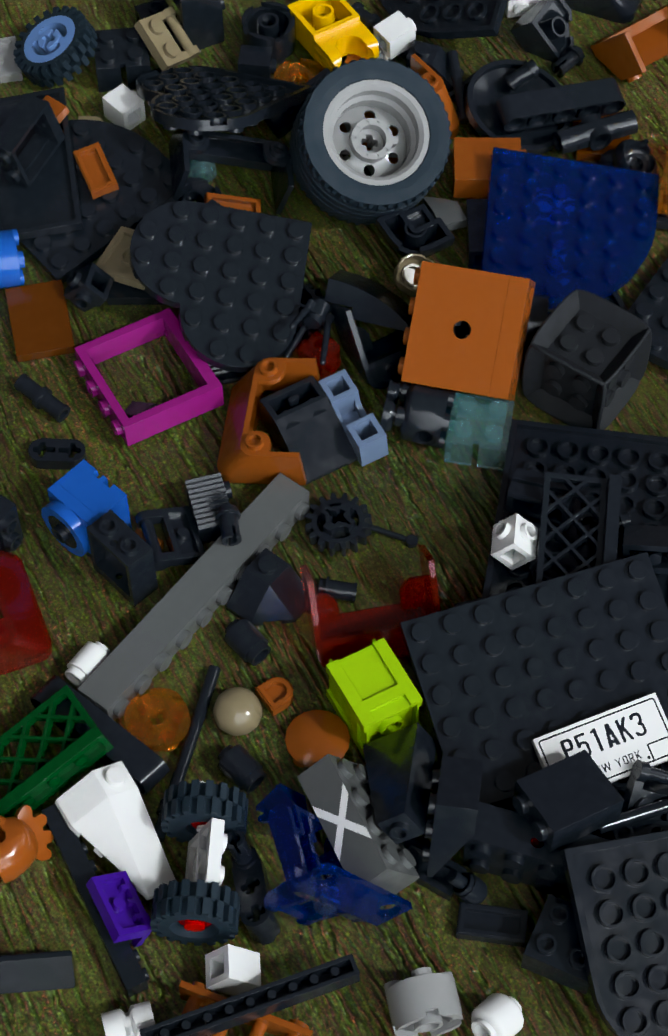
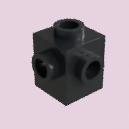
[63,263,114,312]

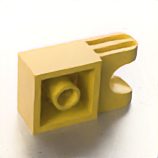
[287,0,379,72]

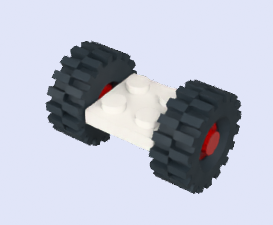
[150,779,249,946]

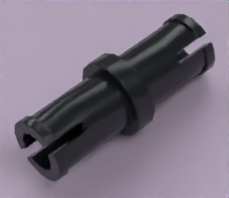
[14,374,71,423]

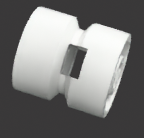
[101,1000,155,1036]

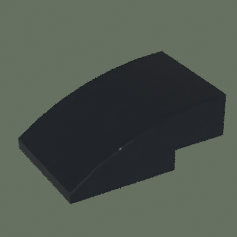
[324,270,412,331]

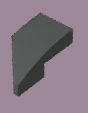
[422,197,467,231]

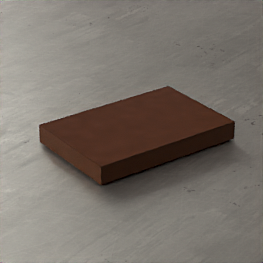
[5,279,75,362]

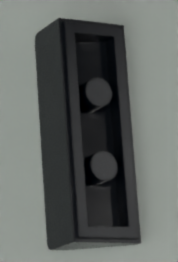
[0,950,76,994]

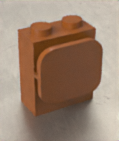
[452,137,527,199]

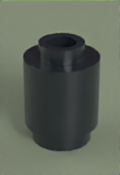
[224,619,271,666]
[217,744,266,793]

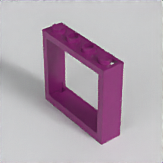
[73,308,224,446]

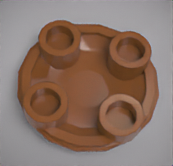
[285,709,350,768]

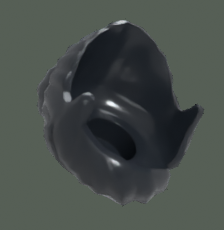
[599,139,658,183]

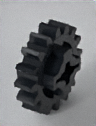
[305,493,372,557]

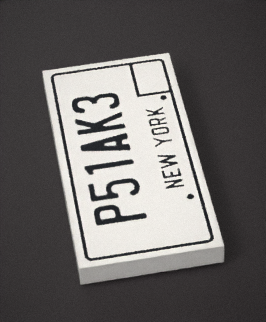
[531,693,668,783]

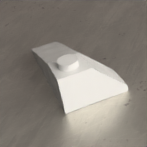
[55,761,175,900]

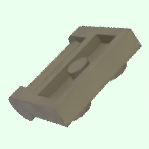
[134,6,201,72]

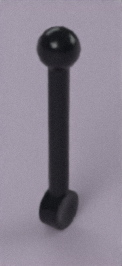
[357,521,418,548]

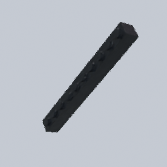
[41,804,150,998]
[139,954,360,1036]

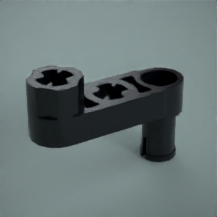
[226,830,281,945]

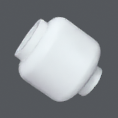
[471,993,524,1036]

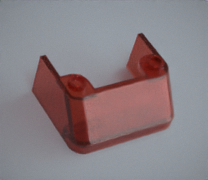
[300,544,441,668]
[0,550,53,676]

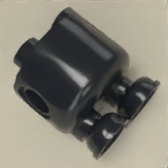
[380,378,456,449]

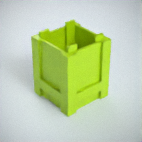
[326,638,423,757]

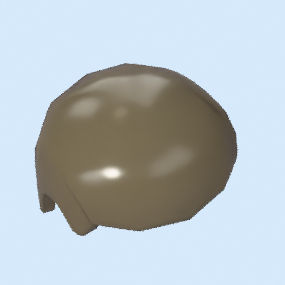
[394,253,434,297]
[212,686,262,736]

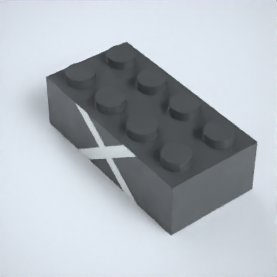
[297,754,420,900]

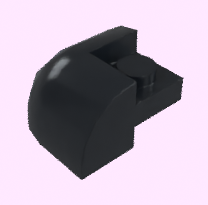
[376,203,455,257]

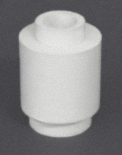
[65,641,110,687]

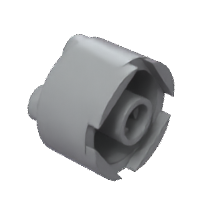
[384,967,463,1036]

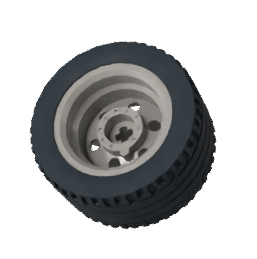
[289,58,452,226]

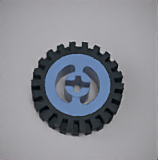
[13,6,98,88]

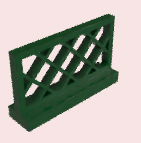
[0,685,114,817]

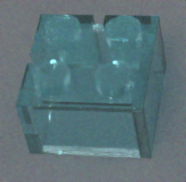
[444,393,515,471]

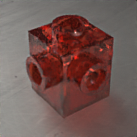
[297,331,341,380]

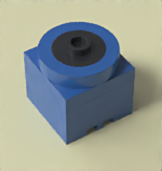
[41,459,132,557]

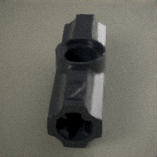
[553,110,638,155]

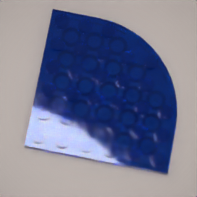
[481,147,659,309]

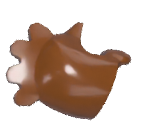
[0,804,54,885]

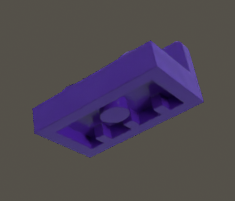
[86,871,152,947]

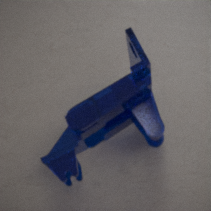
[256,783,412,926]

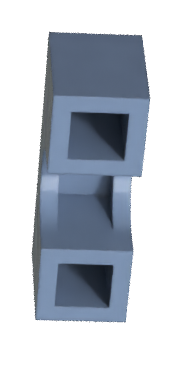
[318,369,389,467]

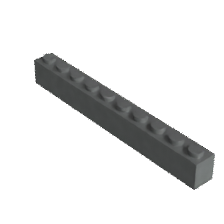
[77,473,310,720]

